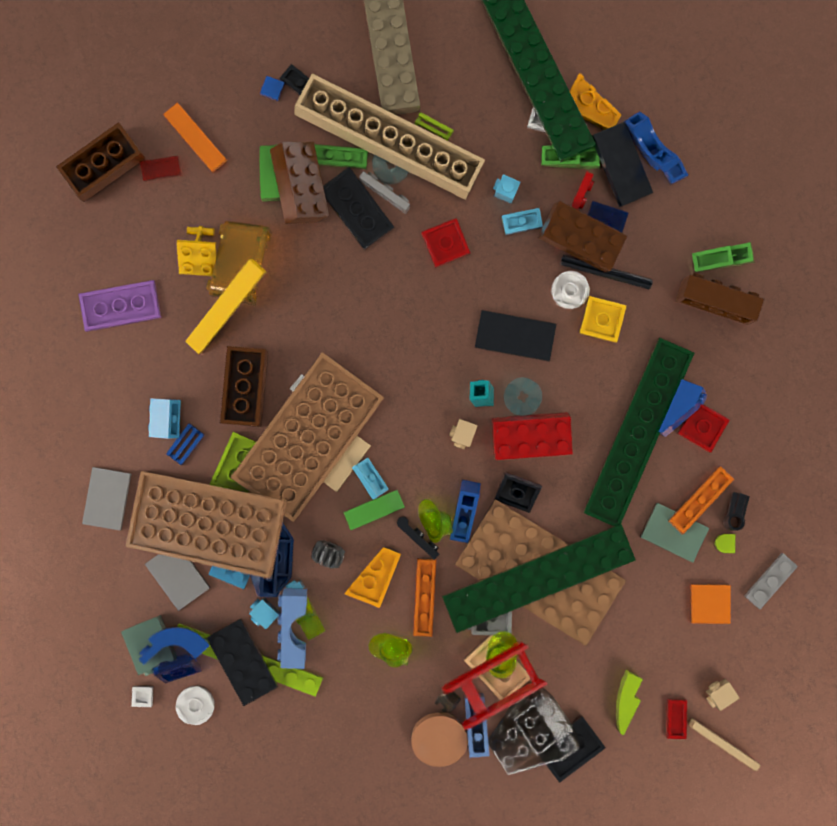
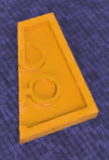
[570,72,621,130]
[344,547,401,608]

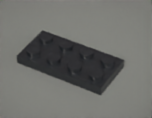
[207,618,278,706]

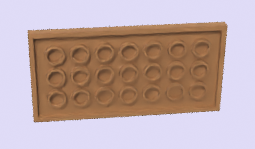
[231,352,384,522]
[125,471,287,578]
[455,499,626,646]

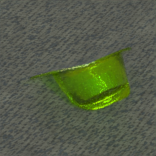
[418,499,453,543]
[486,631,517,679]
[368,633,412,668]

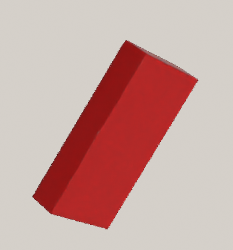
[666,699,687,739]

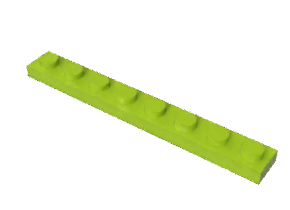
[177,623,323,697]

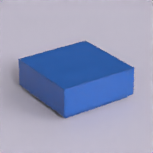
[260,76,285,101]
[664,159,688,185]

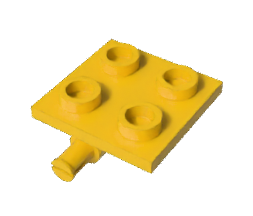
[177,225,218,276]

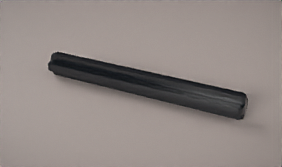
[560,255,653,289]

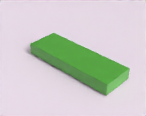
[314,144,368,169]

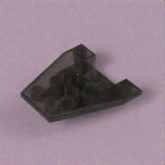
[488,687,580,775]

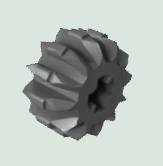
[311,540,345,569]

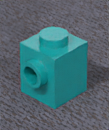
[470,380,494,407]

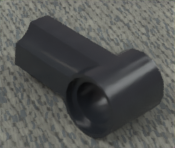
[723,492,750,531]

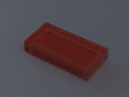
[140,155,182,182]

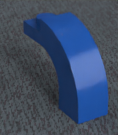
[624,111,680,172]
[139,627,210,665]

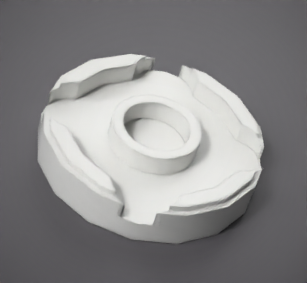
[551,271,590,309]
[176,686,215,725]

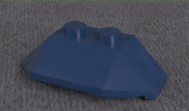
[250,522,294,597]

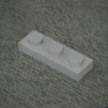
[359,171,410,214]
[744,553,798,609]

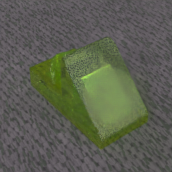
[296,597,326,640]

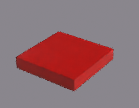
[421,218,471,268]
[677,404,730,453]

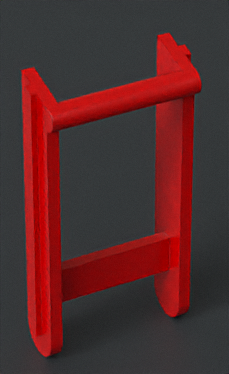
[442,641,548,730]

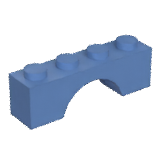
[277,588,307,669]

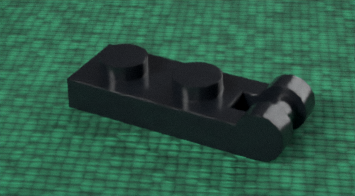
[397,516,440,560]

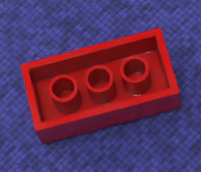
[491,412,573,460]

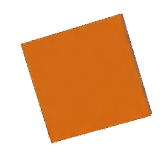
[691,584,731,624]

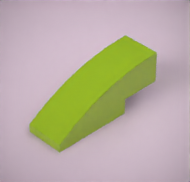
[616,670,643,735]

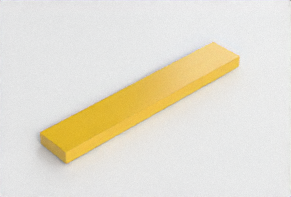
[185,258,266,354]

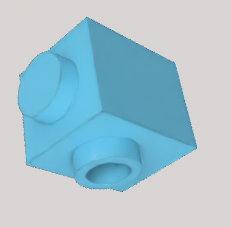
[493,174,520,204]
[249,598,281,629]

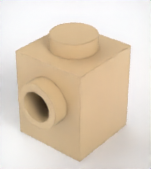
[449,419,478,450]
[706,679,740,711]

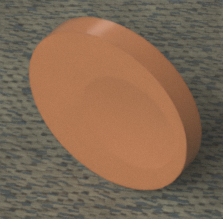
[411,712,468,767]

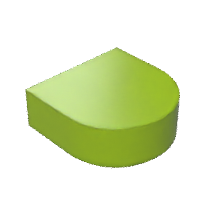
[715,534,735,553]

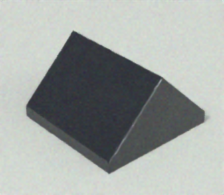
[494,472,542,513]

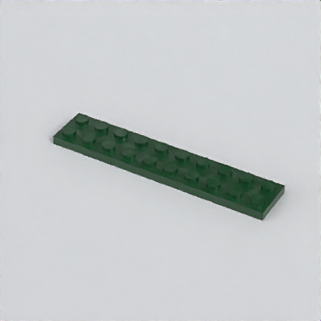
[481,0,596,163]
[583,338,695,526]
[442,524,636,633]

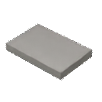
[82,467,131,530]
[145,554,211,611]

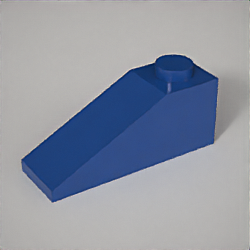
[659,379,707,437]
[450,479,481,543]

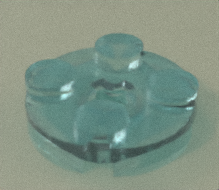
[372,155,409,184]
[503,377,542,416]

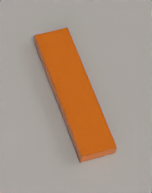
[163,102,227,173]
[668,466,734,534]
[413,558,436,637]

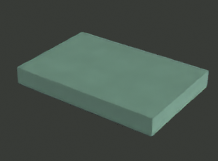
[640,503,709,563]

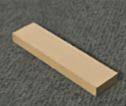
[688,718,761,771]

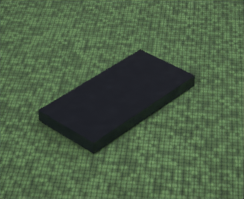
[592,122,654,207]
[323,167,395,251]
[475,310,557,362]

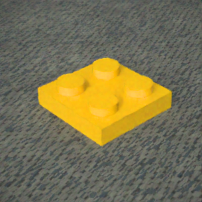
[579,296,627,343]

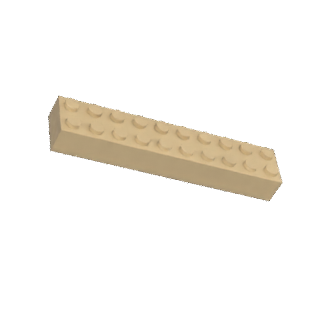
[294,74,485,200]

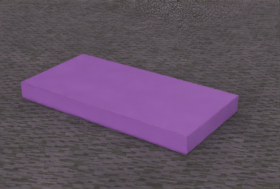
[78,280,161,332]

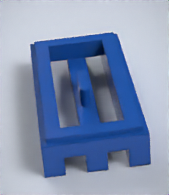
[166,423,205,465]

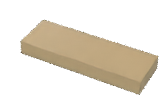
[323,436,371,492]

